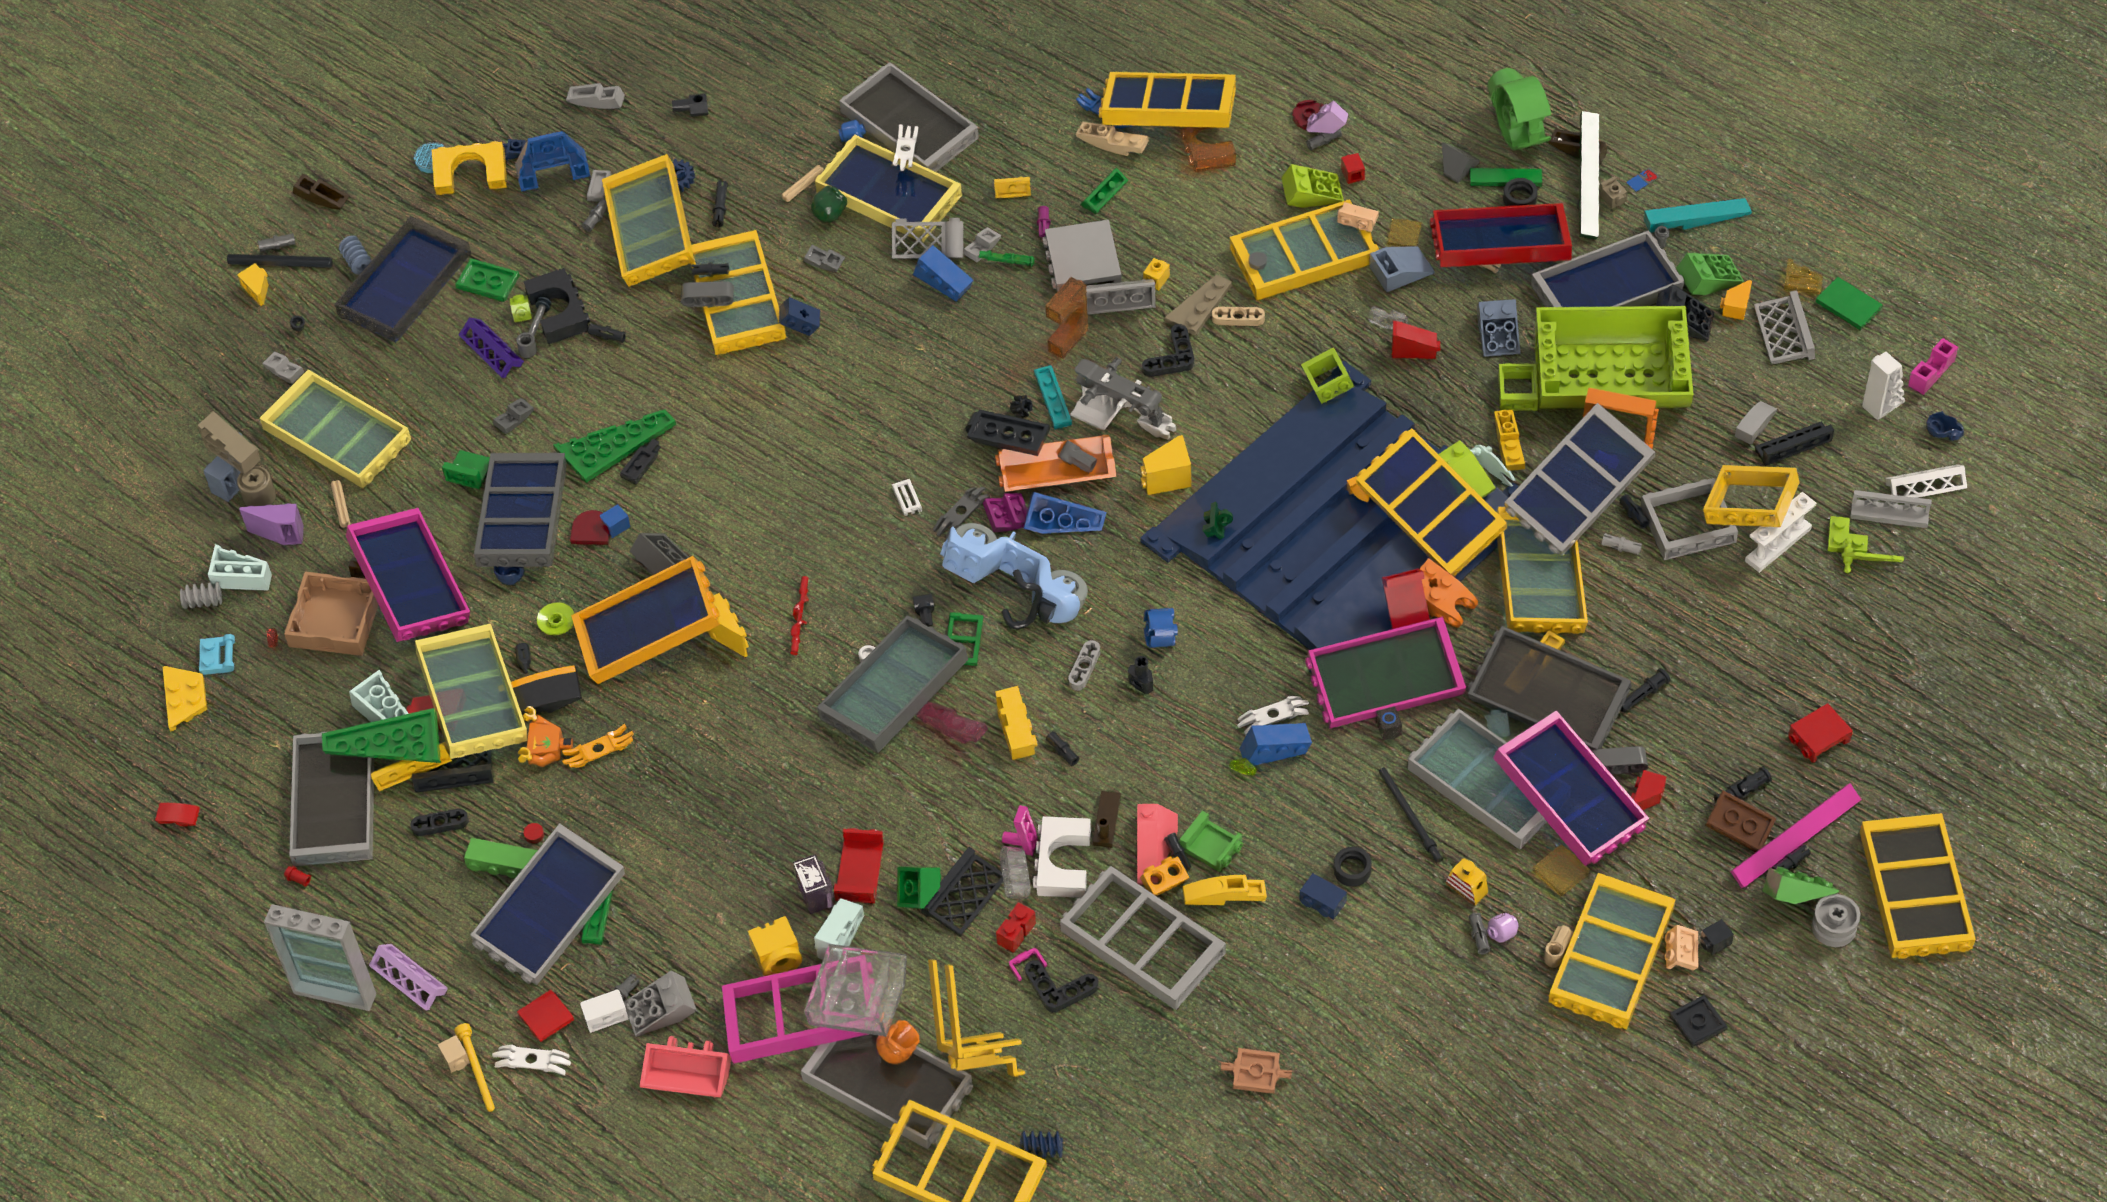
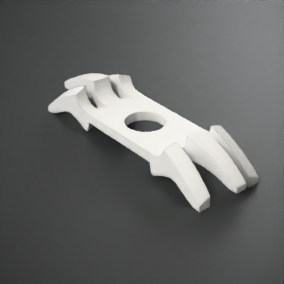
[893,125,918,171]
[1237,696,1309,736]
[492,1045,571,1075]

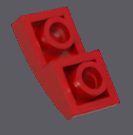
[155,803,200,826]

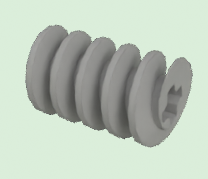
[180,582,222,609]

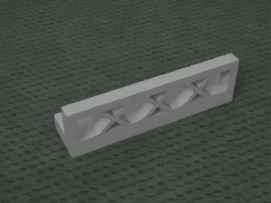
[1850,490,1932,528]

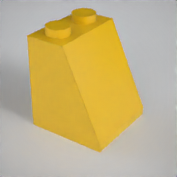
[1140,435,1191,495]

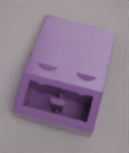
[240,503,304,545]

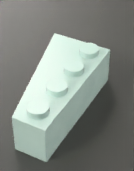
[349,670,409,722]

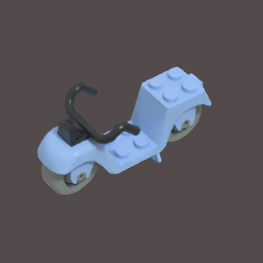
[940,523,1088,630]

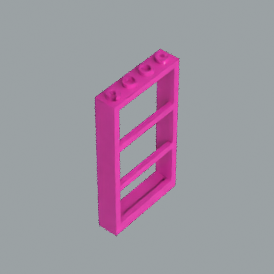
[722,955,881,1064]

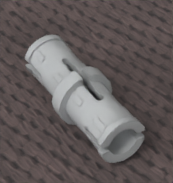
[1602,533,1642,555]

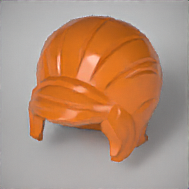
[876,1020,920,1064]

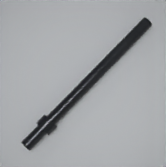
[1379,767,1443,863]

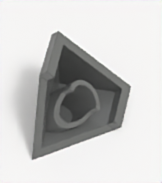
[1442,142,1480,183]

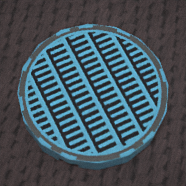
[414,143,446,173]

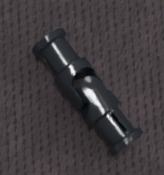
[1713,766,1772,803]

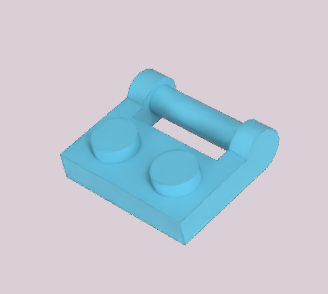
[199,634,235,675]

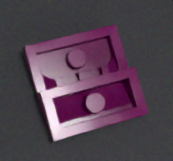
[983,493,1027,532]

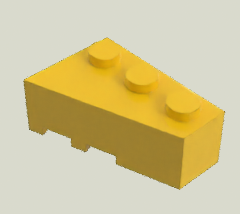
[995,686,1037,760]

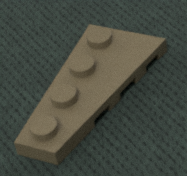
[1164,275,1232,336]

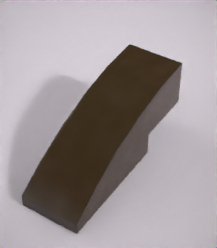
[1549,129,1607,164]
[292,173,350,210]

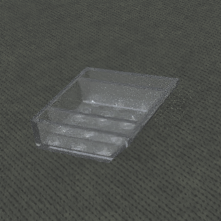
[804,944,907,1037]

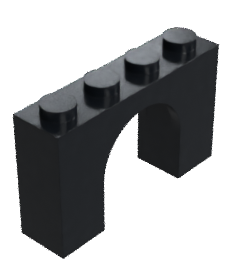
[523,268,591,345]

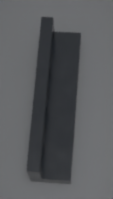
[1754,421,1834,466]

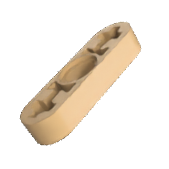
[1212,307,1265,326]

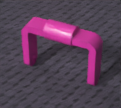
[1009,948,1047,981]

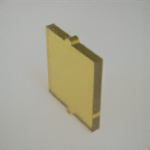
[1387,218,1422,247]

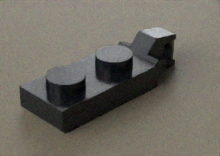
[620,439,661,485]

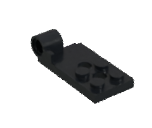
[965,409,1050,456]

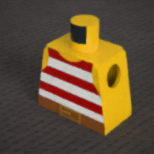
[1445,858,1488,906]

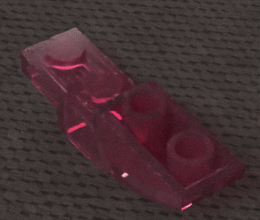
[916,701,988,744]

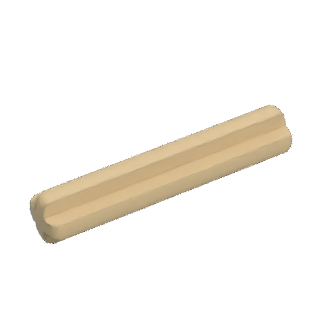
[782,165,824,202]
[331,480,350,528]

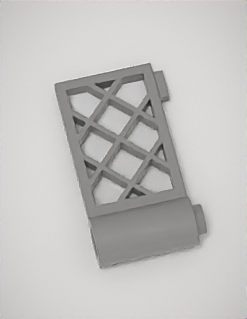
[892,218,963,259]

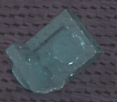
[1485,710,1510,737]

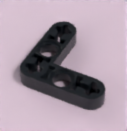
[1142,324,1194,377]
[1025,960,1099,1013]

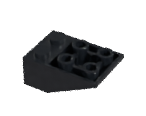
[1656,284,1715,341]

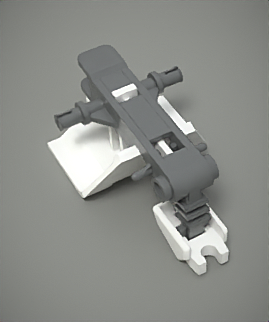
[1070,357,1176,440]

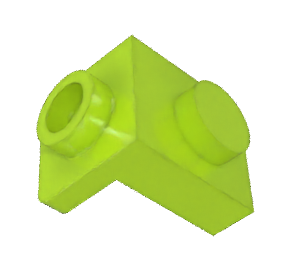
[510,295,532,322]

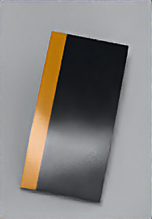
[498,665,582,722]

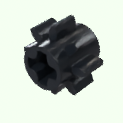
[1010,395,1033,418]

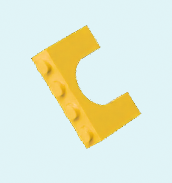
[432,141,507,195]

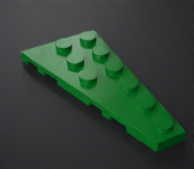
[553,409,676,483]
[322,708,441,763]

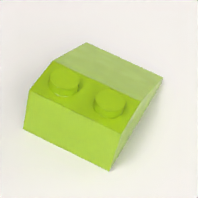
[1430,440,1496,509]

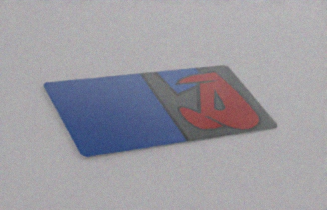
[1626,168,1660,191]

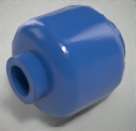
[839,120,866,143]

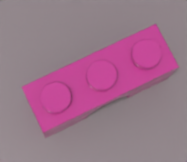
[1908,338,1958,395]

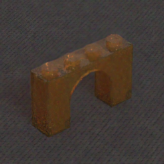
[1179,101,1236,173]
[1045,277,1088,359]

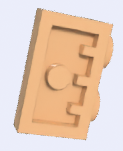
[1337,202,1379,232]
[1665,925,1698,970]

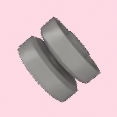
[1811,894,1860,947]

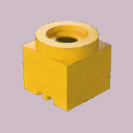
[748,916,802,976]

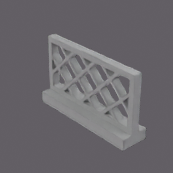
[1754,290,1815,365]

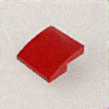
[517,989,575,1042]

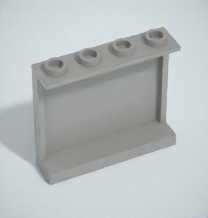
[1042,220,1122,296]

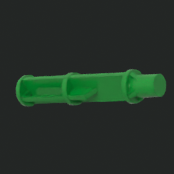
[979,250,1035,267]

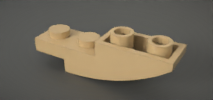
[1076,122,1149,156]

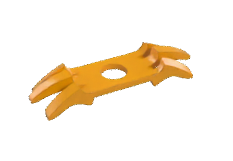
[562,724,634,768]

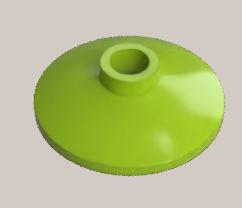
[537,602,574,635]

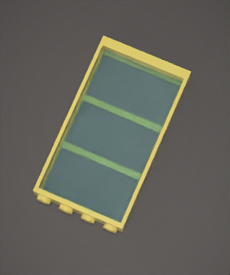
[260,370,411,489]
[415,624,527,759]

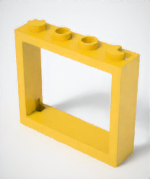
[1703,465,1800,527]

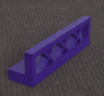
[459,317,524,378]

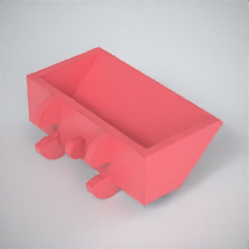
[640,1036,731,1098]

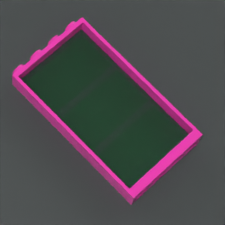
[1305,617,1466,729]

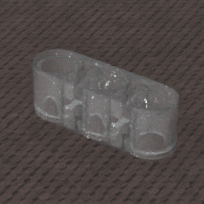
[1000,846,1031,900]

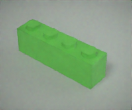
[464,838,550,882]

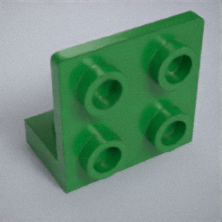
[442,450,490,489]

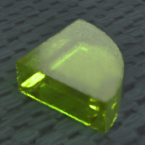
[1229,758,1257,775]

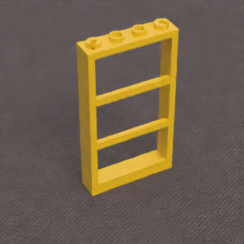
[871,1100,1047,1202]

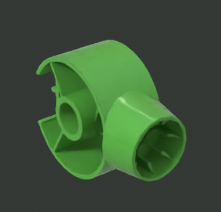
[1487,68,1551,151]

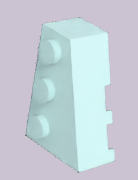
[208,544,272,590]
[814,898,864,962]

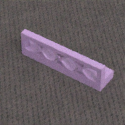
[369,944,448,1010]

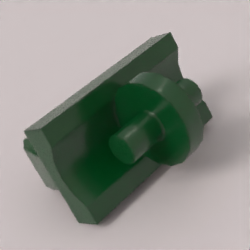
[1203,502,1233,539]

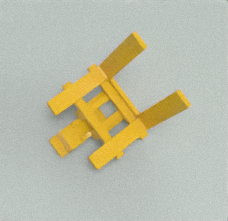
[928,959,1025,1077]

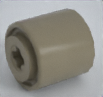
[237,466,276,507]

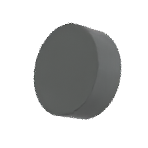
[1249,252,1267,270]

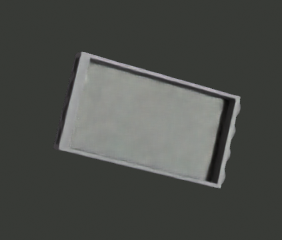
[839,62,979,172]
[290,732,374,866]
[801,1008,973,1149]

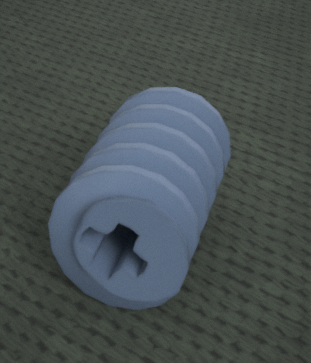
[339,235,374,275]

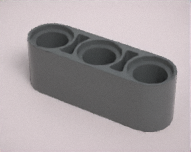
[681,281,734,307]
[1592,746,1648,774]

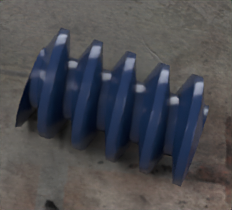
[1020,1131,1063,1158]

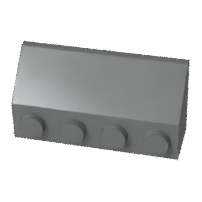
[1081,279,1156,315]

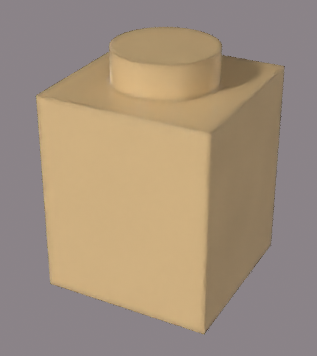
[438,1035,470,1073]

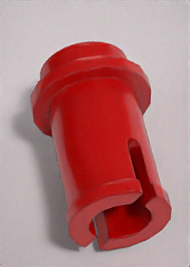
[284,866,311,887]

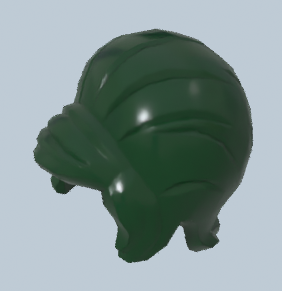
[811,185,848,223]

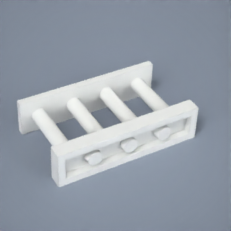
[1745,492,1817,573]

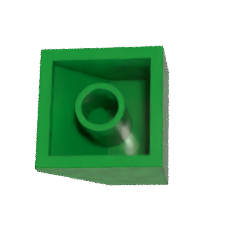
[897,866,941,909]

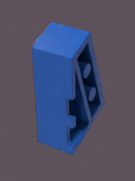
[913,245,973,302]
[1239,723,1312,767]

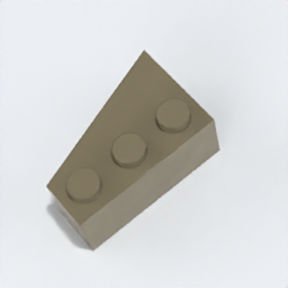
[197,411,261,474]

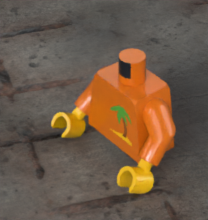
[518,706,573,767]

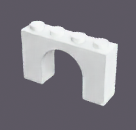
[1033,817,1091,898]

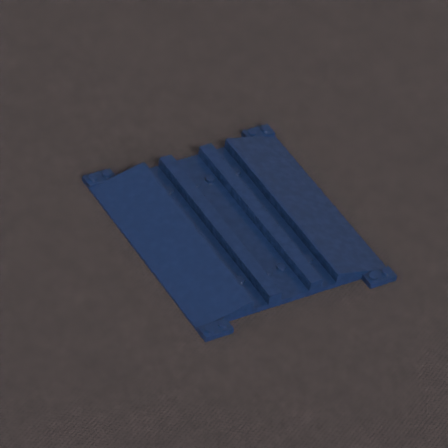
[1140,361,1542,693]

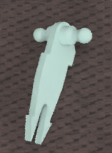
[1469,445,1516,487]

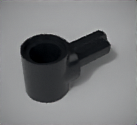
[913,593,934,627]

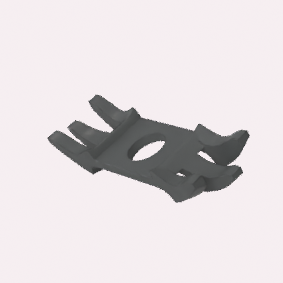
[933,487,990,539]

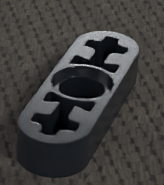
[410,809,469,836]

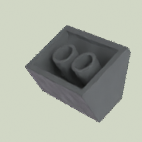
[629,533,694,586]

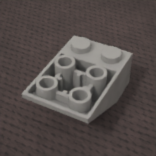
[624,971,697,1036]

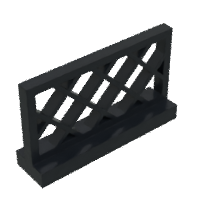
[412,749,494,793]
[921,847,1007,937]

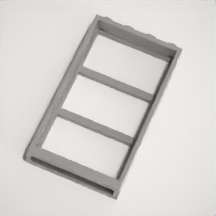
[1060,866,1226,1010]

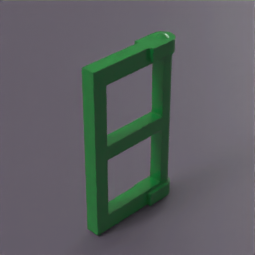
[943,612,984,666]

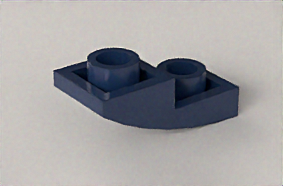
[503,139,526,160]

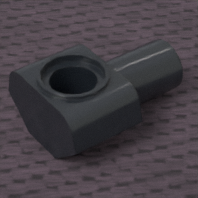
[672,93,709,117]
[1128,656,1153,694]

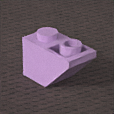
[1306,100,1348,133]

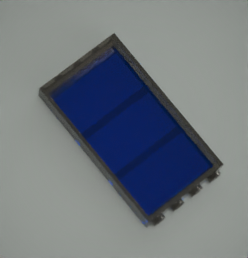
[335,216,471,342]

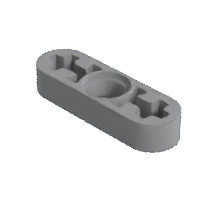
[1068,640,1100,691]

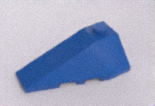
[1024,492,1107,534]

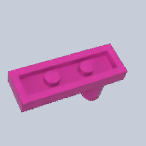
[1002,805,1039,856]

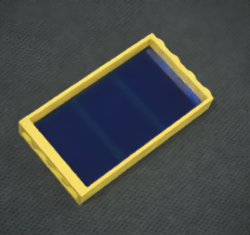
[815,135,962,242]

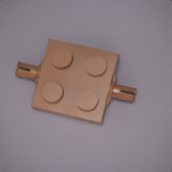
[1221,1048,1292,1094]

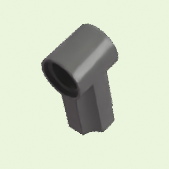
[1058,440,1097,473]

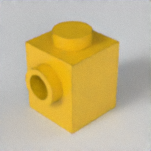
[1143,258,1170,291]

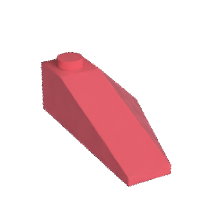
[1137,804,1178,885]

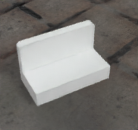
[580,990,629,1033]

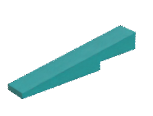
[1643,198,1752,233]

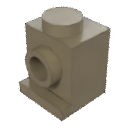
[1599,176,1627,209]

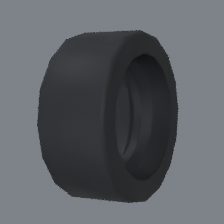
[1503,178,1538,206]
[1334,847,1372,887]

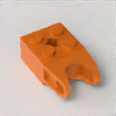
[1420,558,1478,627]

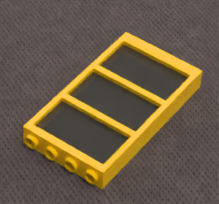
[1860,813,1976,959]

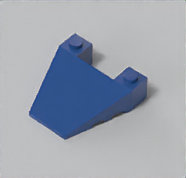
[515,131,590,192]

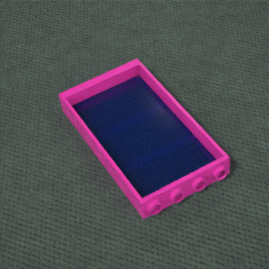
[346,508,470,642]
[1493,711,1649,867]

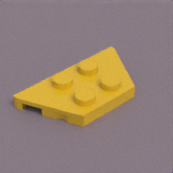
[163,666,207,732]

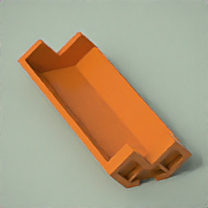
[995,435,1116,492]

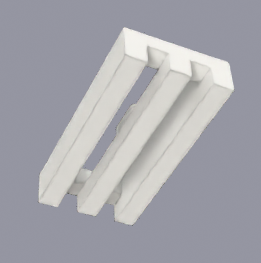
[892,479,922,517]

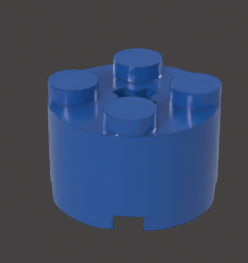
[1143,608,1178,648]

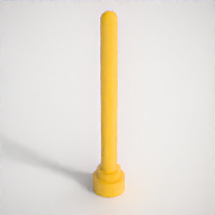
[454,1023,495,1112]

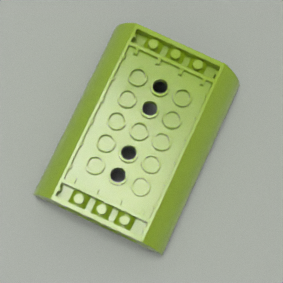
[1534,306,1694,409]

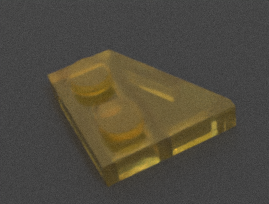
[1784,258,1823,294]

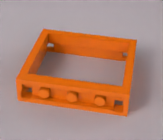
[1579,388,1659,461]

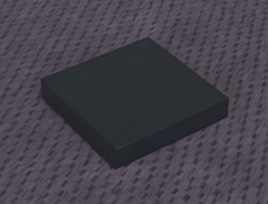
[1669,995,1728,1048]

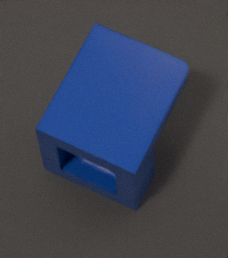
[600,504,631,538]

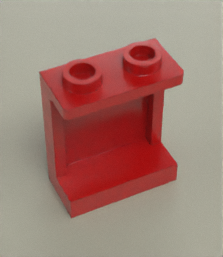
[1788,703,1853,763]

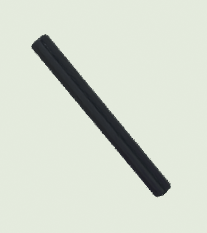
[227,254,333,268]

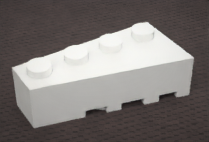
[1862,352,1905,420]

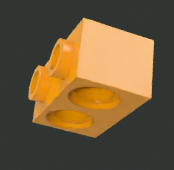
[1140,856,1189,896]

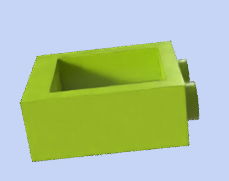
[1301,347,1355,404]
[1498,363,1538,411]

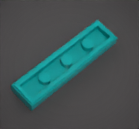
[1034,365,1072,430]

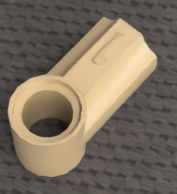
[1544,925,1574,968]

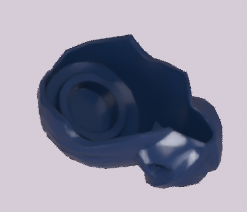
[1926,411,1964,441]

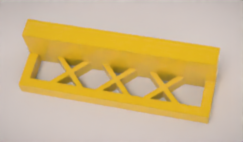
[371,742,452,791]

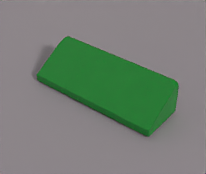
[1080,167,1128,214]

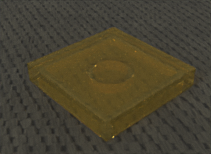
[1532,844,1590,896]

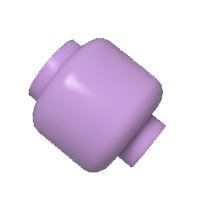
[1487,913,1519,943]

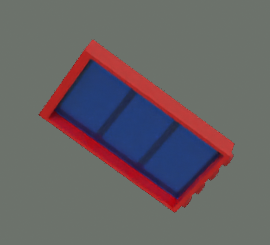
[1430,203,1572,267]

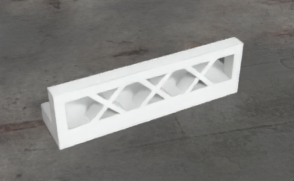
[1885,464,1967,498]

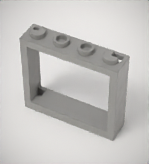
[1640,478,1738,560]

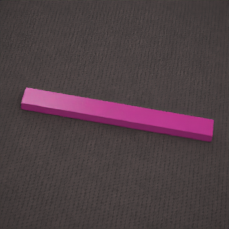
[1730,783,1862,888]

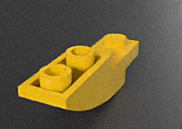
[1494,410,1525,471]
[1182,875,1267,905]

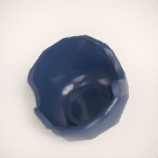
[494,566,525,585]

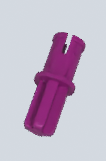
[1037,206,1051,238]

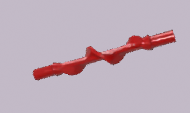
[790,576,809,655]

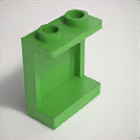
[1180,811,1243,872]

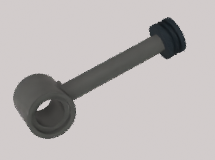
[516,297,551,358]

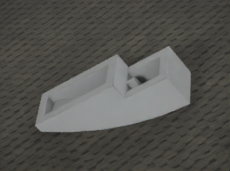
[566,83,625,109]
[1735,401,1777,445]

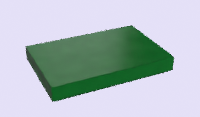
[455,258,520,302]
[1815,277,1883,330]

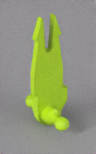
[1841,538,1904,573]

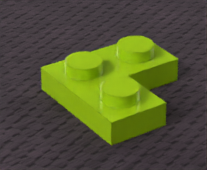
[1828,516,1868,553]

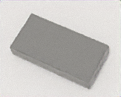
[587,170,611,202]

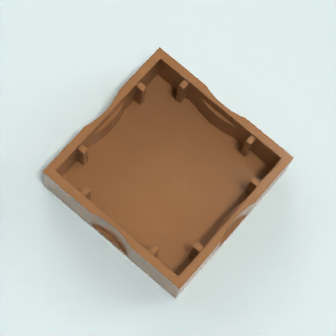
[284,572,379,656]

